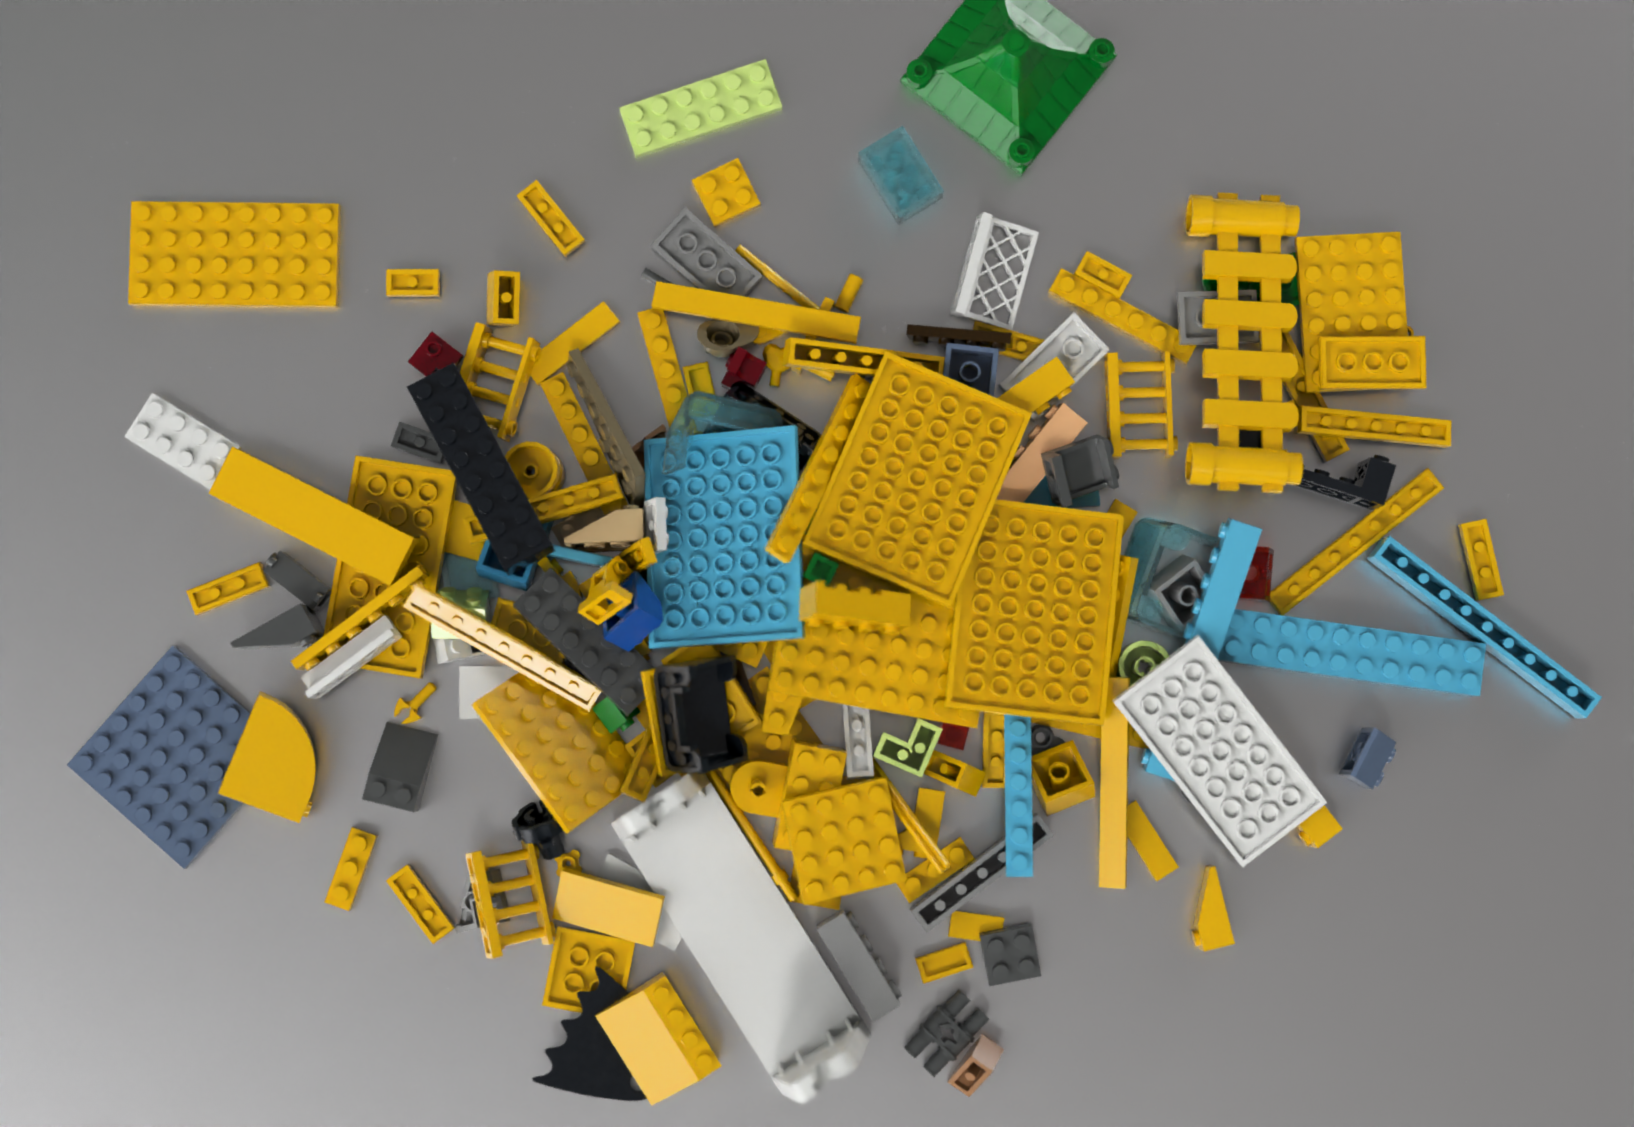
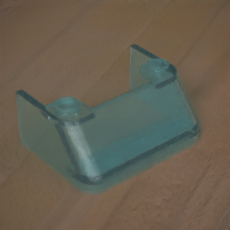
[662,391,783,475]
[1124,517,1218,639]

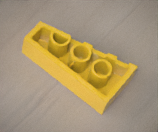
[799,581,911,634]
[762,640,803,736]

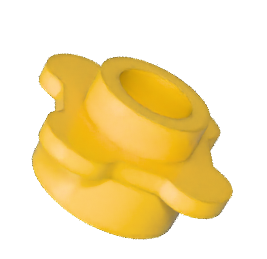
[554,850,582,877]

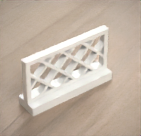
[950,212,1039,330]

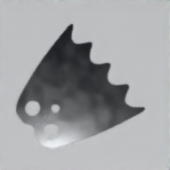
[532,966,647,1101]

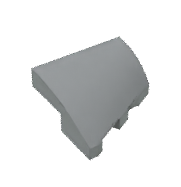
[455,869,510,933]

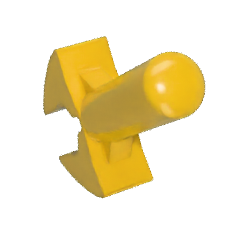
[394,682,437,724]

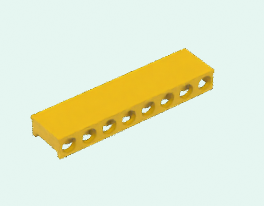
[208,447,420,586]

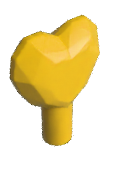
[762,344,790,387]

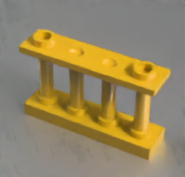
[459,322,541,442]
[1104,351,1178,460]
[465,841,556,959]

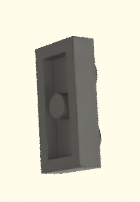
[391,422,444,464]

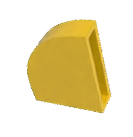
[218,691,316,823]

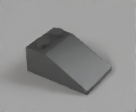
[230,604,324,649]
[362,722,438,812]

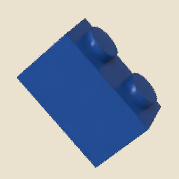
[603,571,663,652]

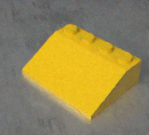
[595,972,722,1106]

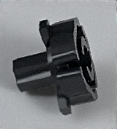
[512,800,565,860]

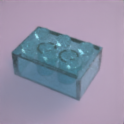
[858,126,944,225]

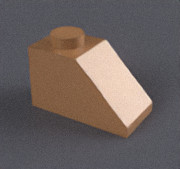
[948,1034,1004,1097]

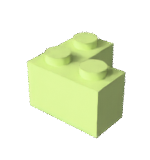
[872,718,943,778]

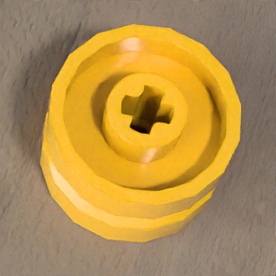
[505,441,565,499]

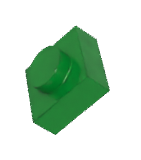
[803,552,839,586]

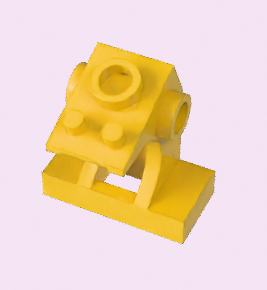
[578,555,633,625]

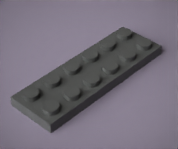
[513,568,654,716]

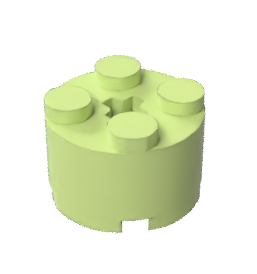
[1116,641,1169,686]

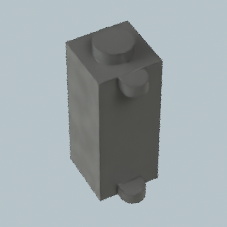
[264,551,331,611]

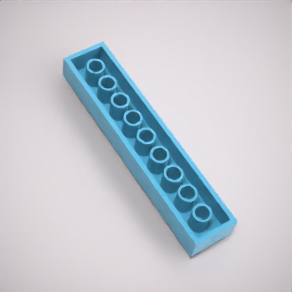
[1218,609,1486,697]

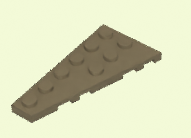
[566,348,645,509]

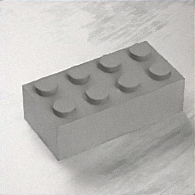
[816,909,902,1022]

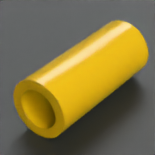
[834,274,863,313]

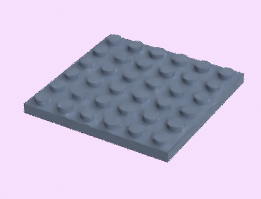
[67,646,251,869]

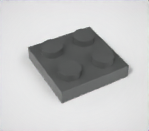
[979,923,1041,986]

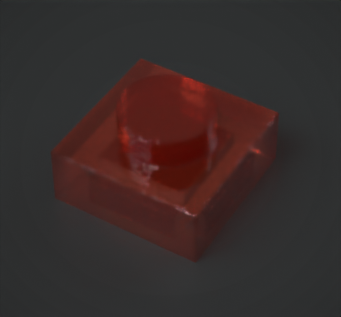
[937,723,969,750]

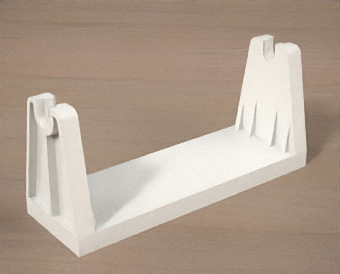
[610,773,872,1103]

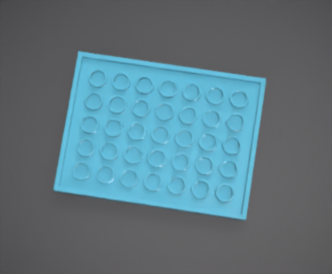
[644,425,805,649]

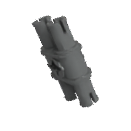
[904,990,989,1077]

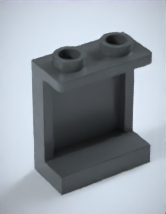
[1041,435,1119,508]

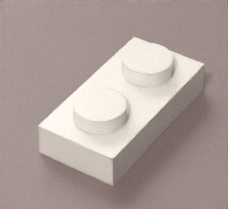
[644,497,669,554]

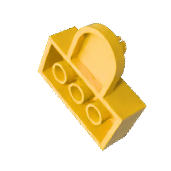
[730,739,847,851]

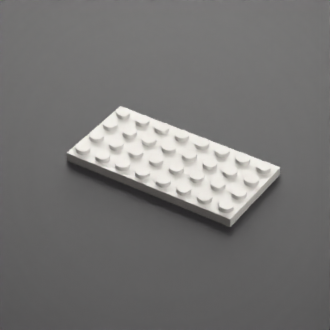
[1112,635,1327,868]

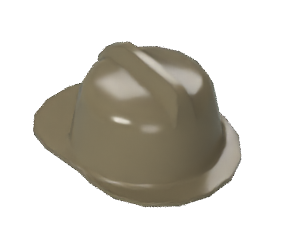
[697,319,759,358]

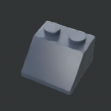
[1339,728,1397,789]

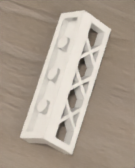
[300,615,403,699]

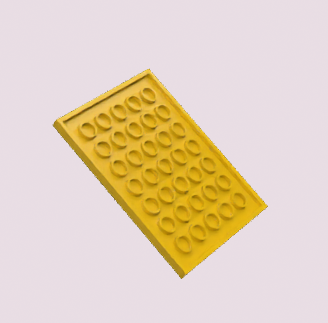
[802,351,1032,608]
[944,499,1124,726]
[768,534,980,728]

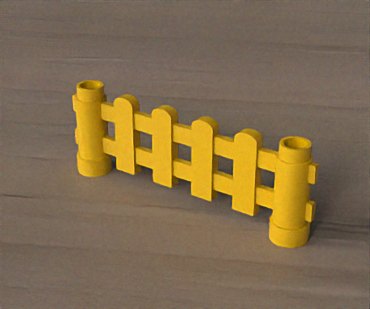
[1185,192,1303,493]

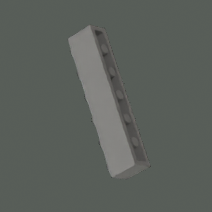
[910,813,1054,932]

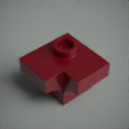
[408,331,464,377]
[721,346,767,390]

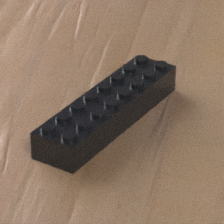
[407,363,555,576]

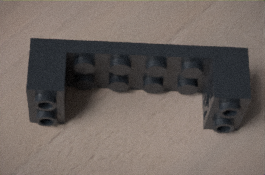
[1239,430,1396,510]

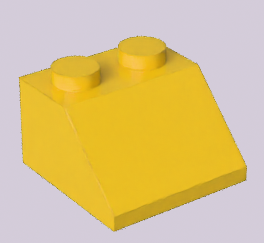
[1031,740,1095,816]

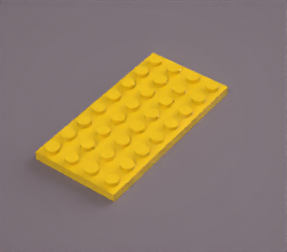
[128,201,341,308]
[319,455,457,679]

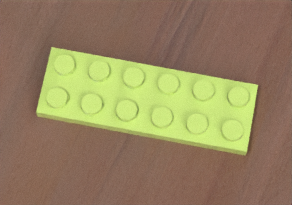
[619,59,782,158]

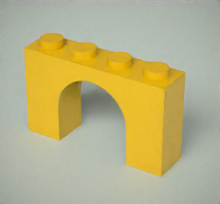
[841,775,945,859]

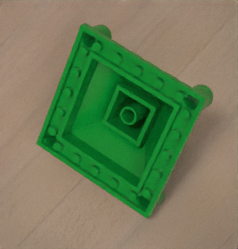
[900,0,1117,176]

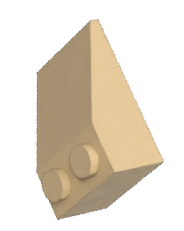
[564,505,645,552]

